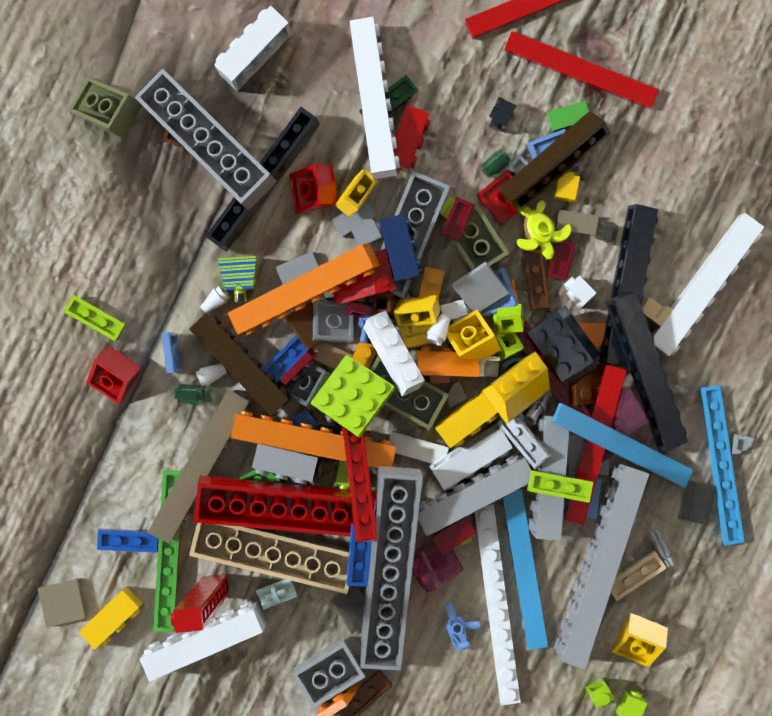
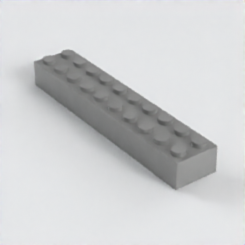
[554,463,649,669]
[359,466,423,670]

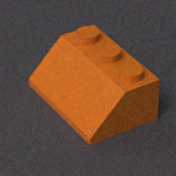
[415,347,480,377]

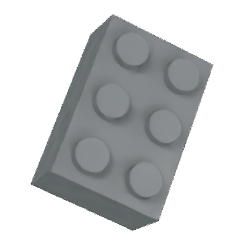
[252,444,318,485]
[292,637,366,709]

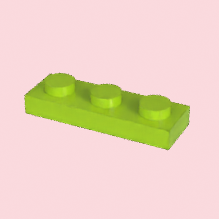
[63,295,127,342]
[527,470,593,503]

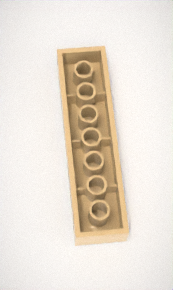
[189,523,349,594]

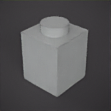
[351,219,382,246]

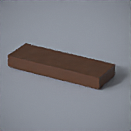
[522,249,551,311]
[336,669,393,716]

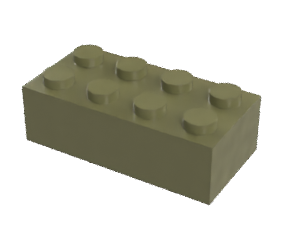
[370,356,449,430]

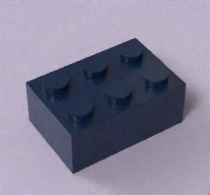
[380,214,422,284]

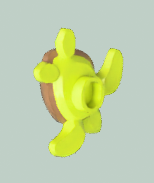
[517,200,571,259]

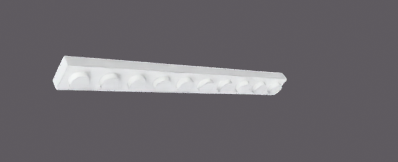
[474,503,521,705]

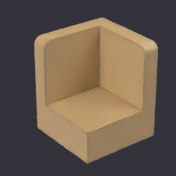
[642,298,673,327]

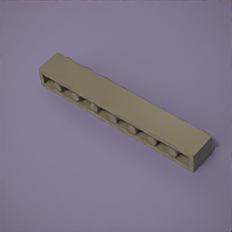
[147,390,251,544]

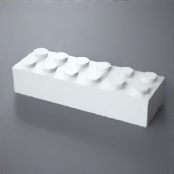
[140,601,267,682]

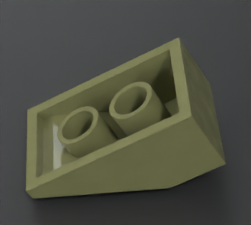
[68,77,143,140]
[443,203,510,272]

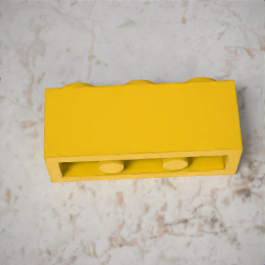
[79,587,143,649]

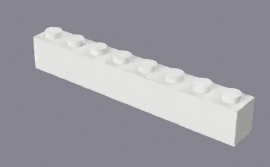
[350,17,400,179]
[652,213,764,357]

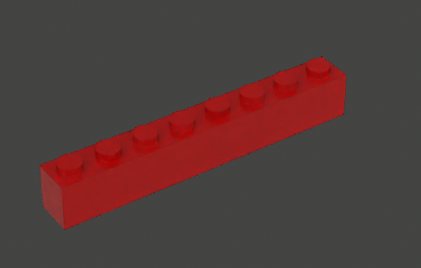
[170,574,229,633]

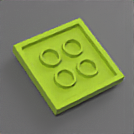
[311,354,396,438]

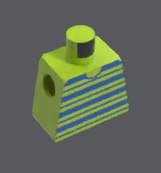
[218,256,258,302]

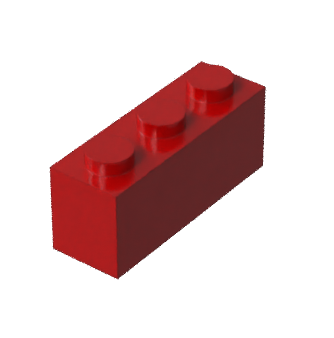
[393,105,431,173]

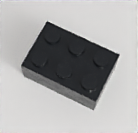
[527,305,601,382]

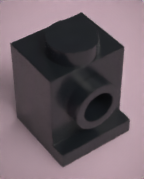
[489,97,517,131]

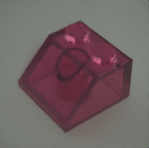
[611,386,649,434]
[412,541,464,593]

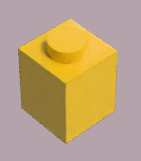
[553,171,580,203]

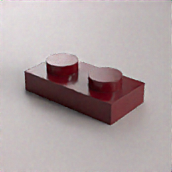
[280,348,317,385]

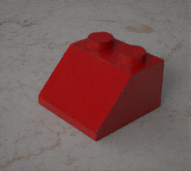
[289,164,338,213]
[86,345,141,405]

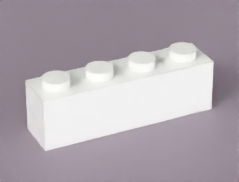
[363,311,425,396]
[429,424,512,491]

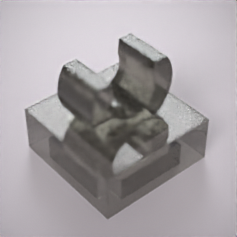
[595,222,619,246]

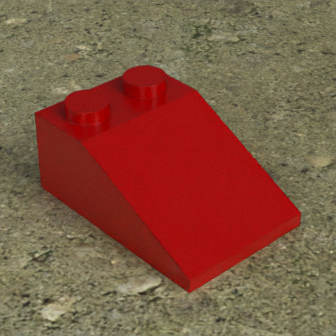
[333,249,396,305]

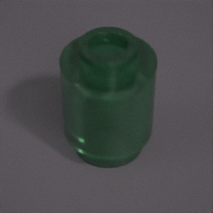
[481,149,511,179]
[174,384,205,405]

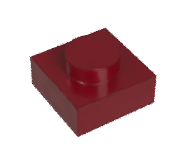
[345,301,371,318]

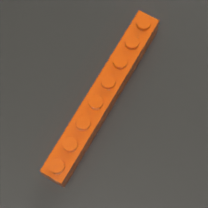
[228,243,380,336]
[230,411,396,468]

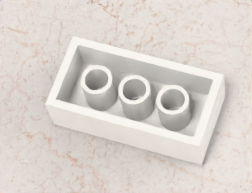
[214,6,292,92]

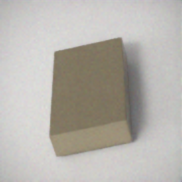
[556,210,599,236]

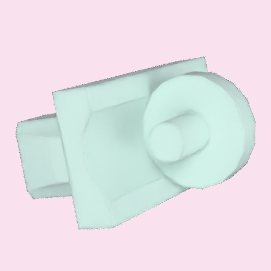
[256,579,298,610]

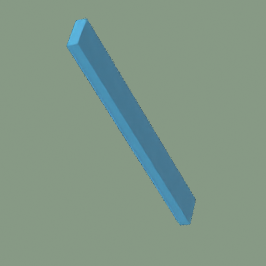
[699,385,745,546]
[551,403,693,488]
[502,488,548,650]

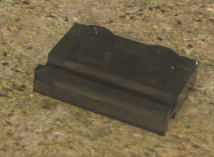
[678,480,716,525]
[332,586,365,634]

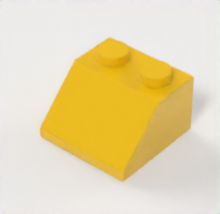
[447,310,501,360]
[611,613,668,667]

